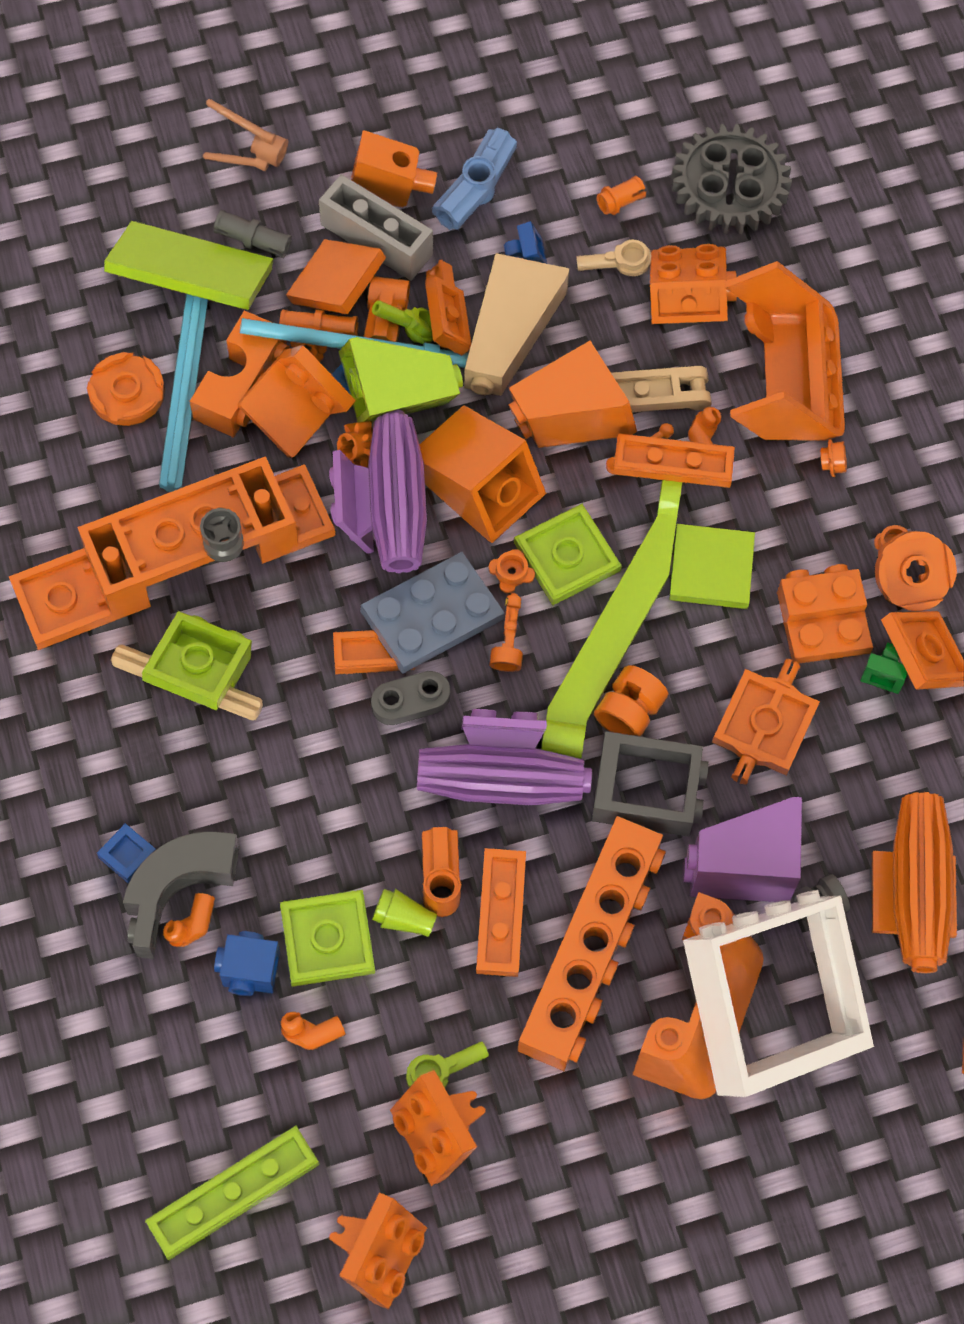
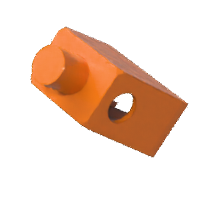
[351,130,437,207]

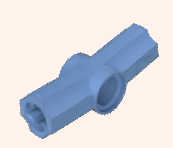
[432,127,517,230]

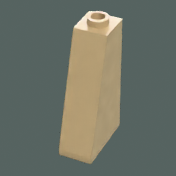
[464,253,570,396]

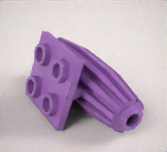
[329,410,427,573]
[417,709,592,806]

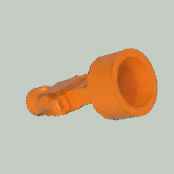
[489,593,523,672]

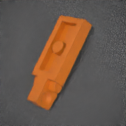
[425,260,471,356]

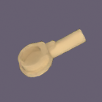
[576,239,652,276]

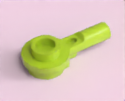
[372,300,433,344]
[406,1041,489,1088]

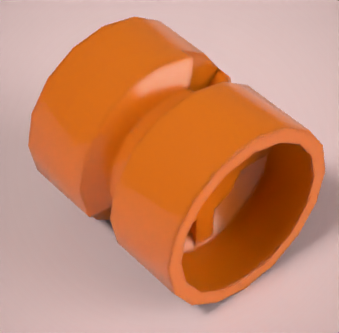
[594,665,669,737]

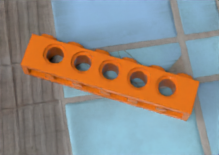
[517,816,666,1071]

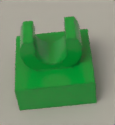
[860,642,907,694]

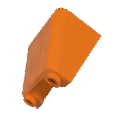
[632,892,764,1099]

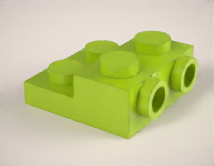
[142,611,252,711]

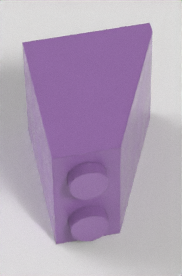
[683,797,802,902]

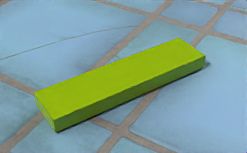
[145,1126,319,1261]

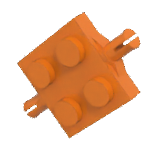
[712,659,820,785]

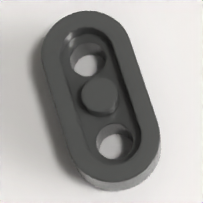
[371,671,450,725]

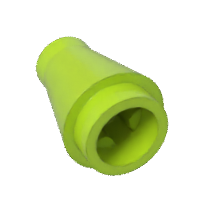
[372,888,437,937]

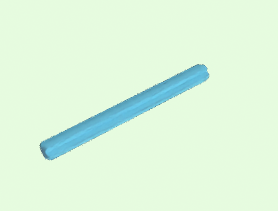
[159,294,208,492]

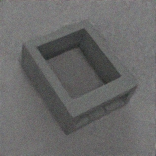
[592,731,709,837]

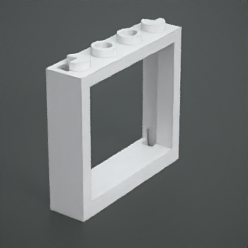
[683,890,874,1097]

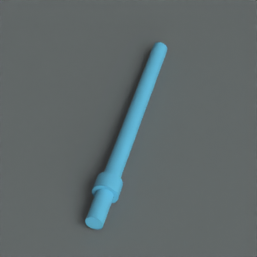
[240,318,469,368]

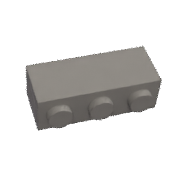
[319,174,433,281]

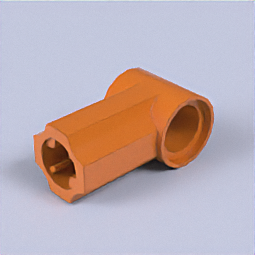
[364,276,410,342]
[422,827,461,917]

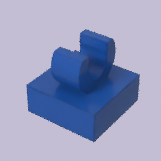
[503,221,547,264]

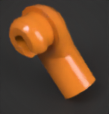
[688,407,722,444]
[163,893,215,947]
[280,1011,346,1050]

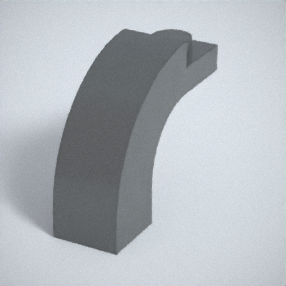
[123,832,240,959]

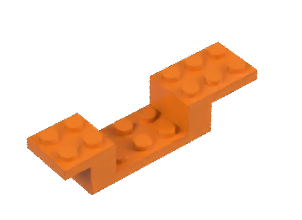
[9,456,335,650]

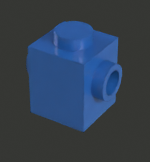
[214,931,280,996]

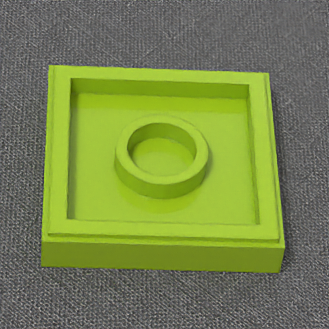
[514,504,622,606]
[669,524,755,609]
[280,890,375,987]

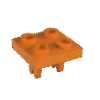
[390,1070,486,1186]
[329,1193,427,1309]

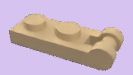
[611,366,712,412]

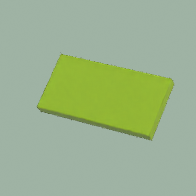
[104,221,273,310]

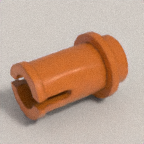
[597,176,646,215]

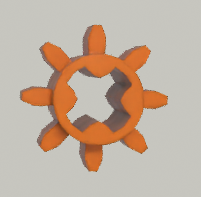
[337,421,373,468]

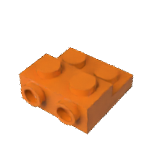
[777,564,873,664]

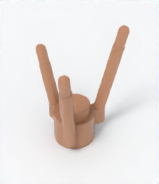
[203,99,288,171]

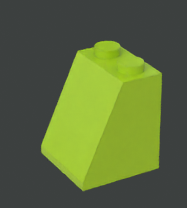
[339,337,463,423]

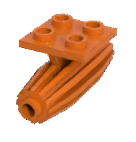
[872,792,957,973]

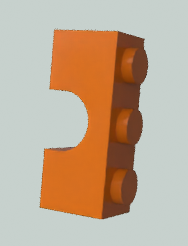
[190,310,290,438]

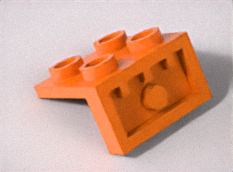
[650,244,728,324]
[238,345,356,458]

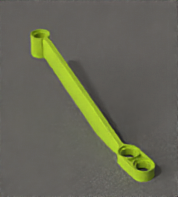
[541,480,682,759]

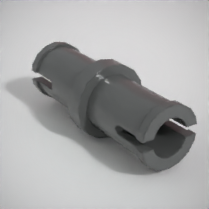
[213,210,292,258]

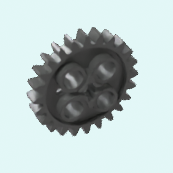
[671,124,792,234]

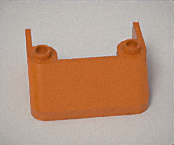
[725,261,845,441]

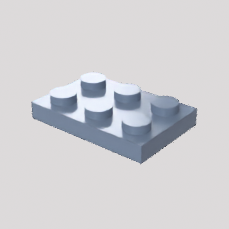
[360,552,505,674]

